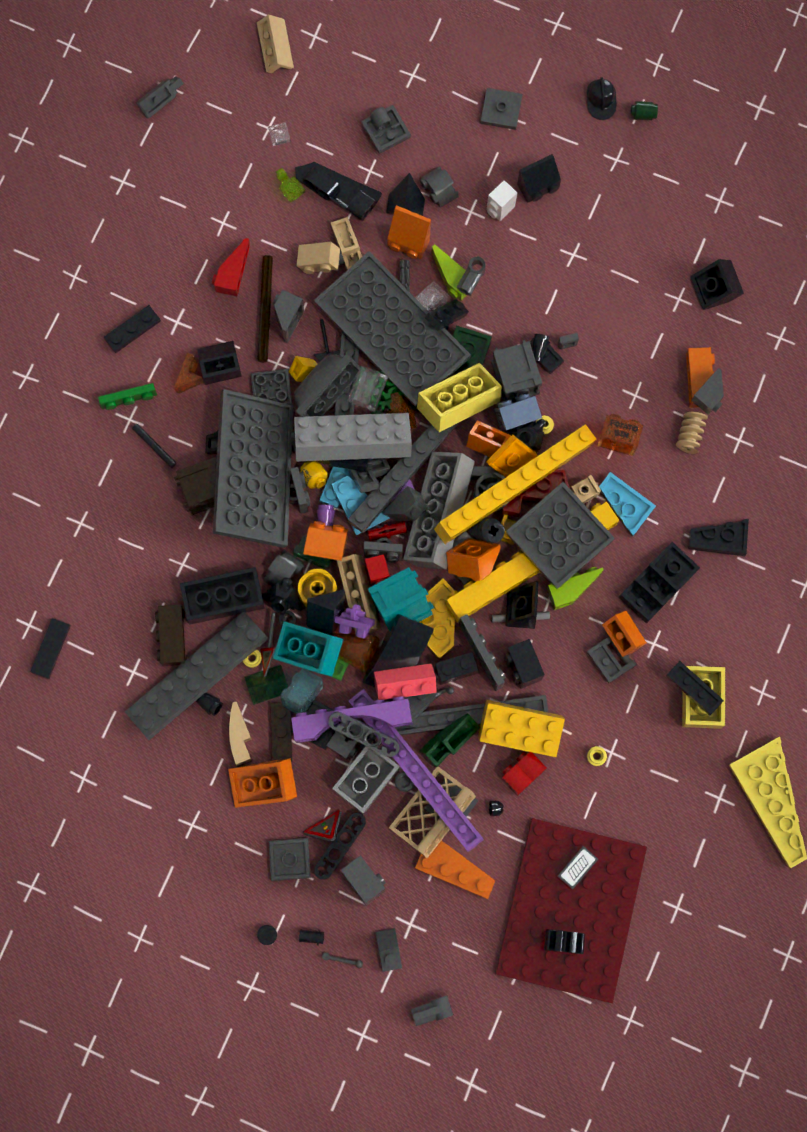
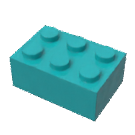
[273,621,343,676]

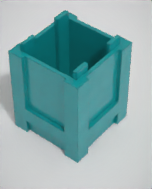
[368,567,434,631]

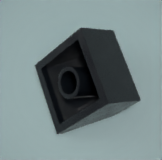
[517,154,561,203]
[690,259,744,310]

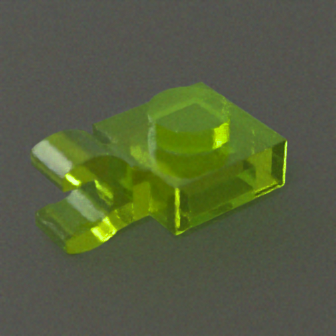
[276,168,305,203]

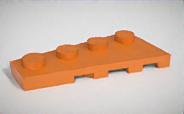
[415,840,495,899]

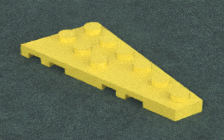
[729,737,807,869]

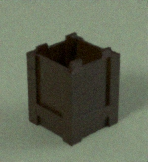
[174,456,217,515]

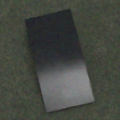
[618,542,700,624]
[362,614,434,687]

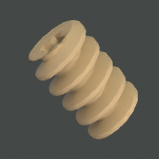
[676,412,708,454]

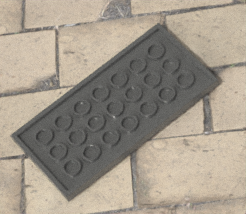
[314,251,471,407]
[213,389,294,548]

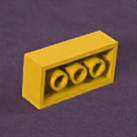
[478,700,565,757]

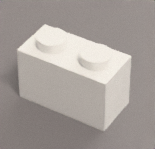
[487,181,517,221]

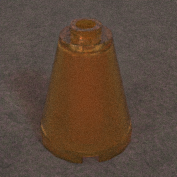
[333,633,379,673]

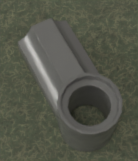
[457,256,486,296]
[411,996,454,1026]

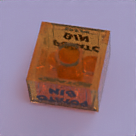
[597,414,644,456]

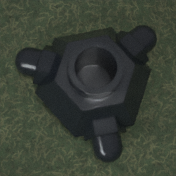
[505,419,546,453]
[262,577,304,613]

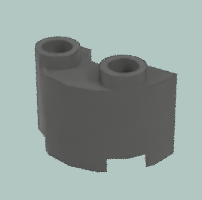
[419,166,459,208]
[263,550,304,586]

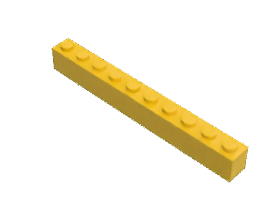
[434,424,597,545]
[445,502,619,623]

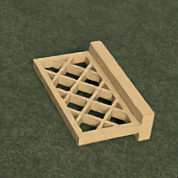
[389,767,476,858]

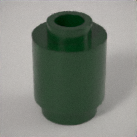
[630,101,658,121]

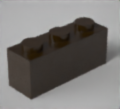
[155,604,186,666]

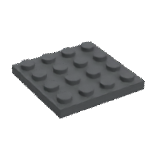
[505,482,615,590]

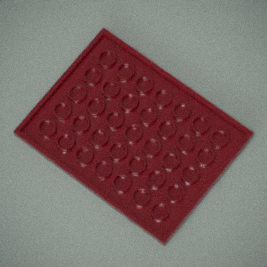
[496,818,647,1004]

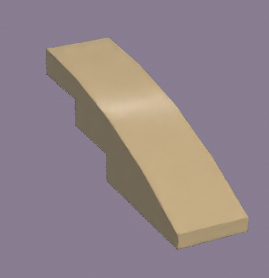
[331,217,362,271]

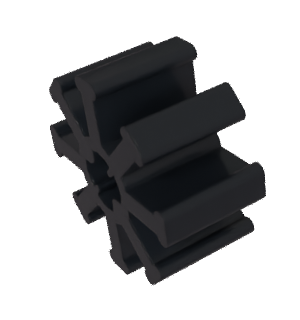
[544,929,585,954]

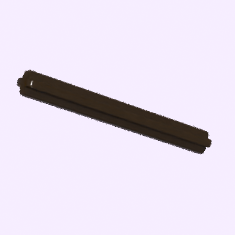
[257,255,273,363]

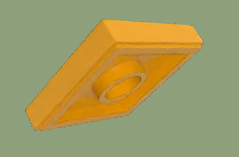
[486,435,538,477]

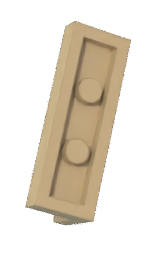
[257,14,294,73]

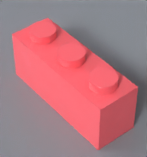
[374,664,437,700]

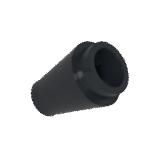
[531,334,550,363]
[196,693,223,716]

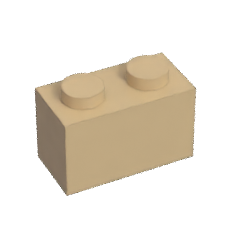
[297,242,340,274]

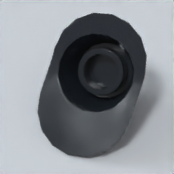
[587,77,617,120]

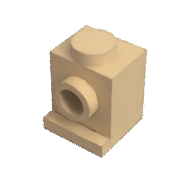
[570,475,601,504]

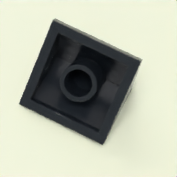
[505,581,539,629]
[306,589,345,636]

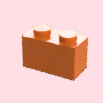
[466,420,511,457]
[602,611,647,657]

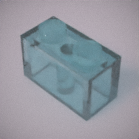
[281,668,323,714]

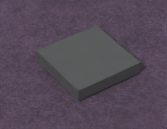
[269,838,311,881]

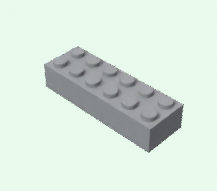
[294,413,412,461]
[403,452,475,570]

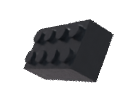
[180,567,265,625]

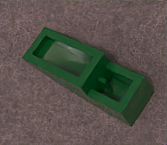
[419,713,480,767]

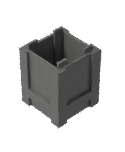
[491,340,542,401]

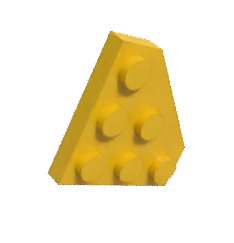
[420,578,455,660]

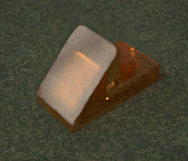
[174,353,203,394]
[386,392,417,429]

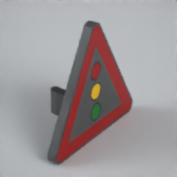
[303,810,342,841]

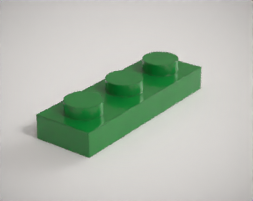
[98,383,157,410]

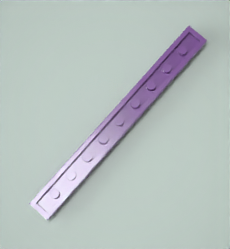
[349,689,484,852]

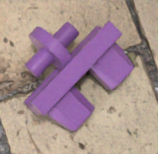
[335,604,375,638]

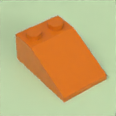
[387,205,431,259]
[228,758,297,808]

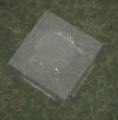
[268,122,291,146]

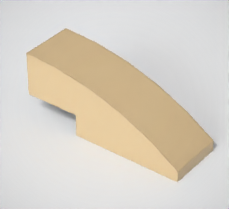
[229,702,252,766]

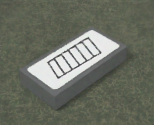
[557,846,598,889]

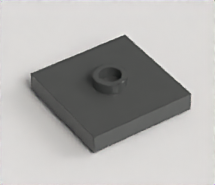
[480,88,522,130]

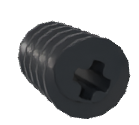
[469,517,505,543]

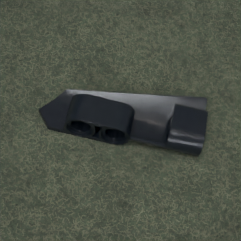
[295,162,382,221]

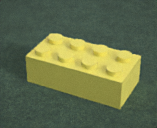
[417,363,502,432]

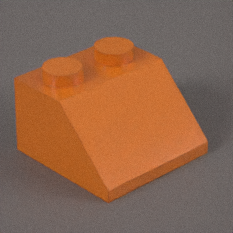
[303,521,349,561]
[446,538,500,581]

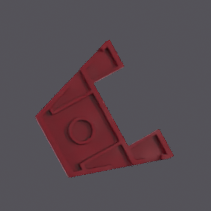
[502,469,569,517]

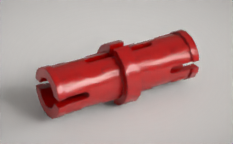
[367,521,407,541]

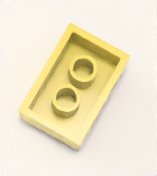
[682,666,725,729]

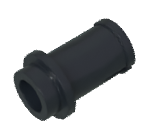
[299,929,324,946]

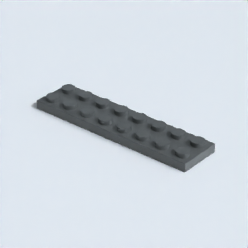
[125,612,268,740]

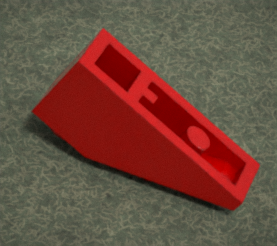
[212,238,250,296]

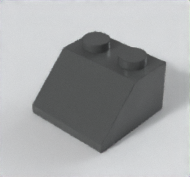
[273,289,304,343]

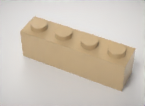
[337,554,381,634]

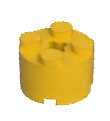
[298,569,337,607]

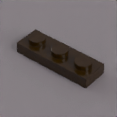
[271,703,293,762]

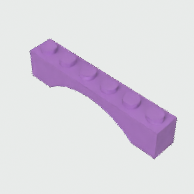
[291,697,413,743]

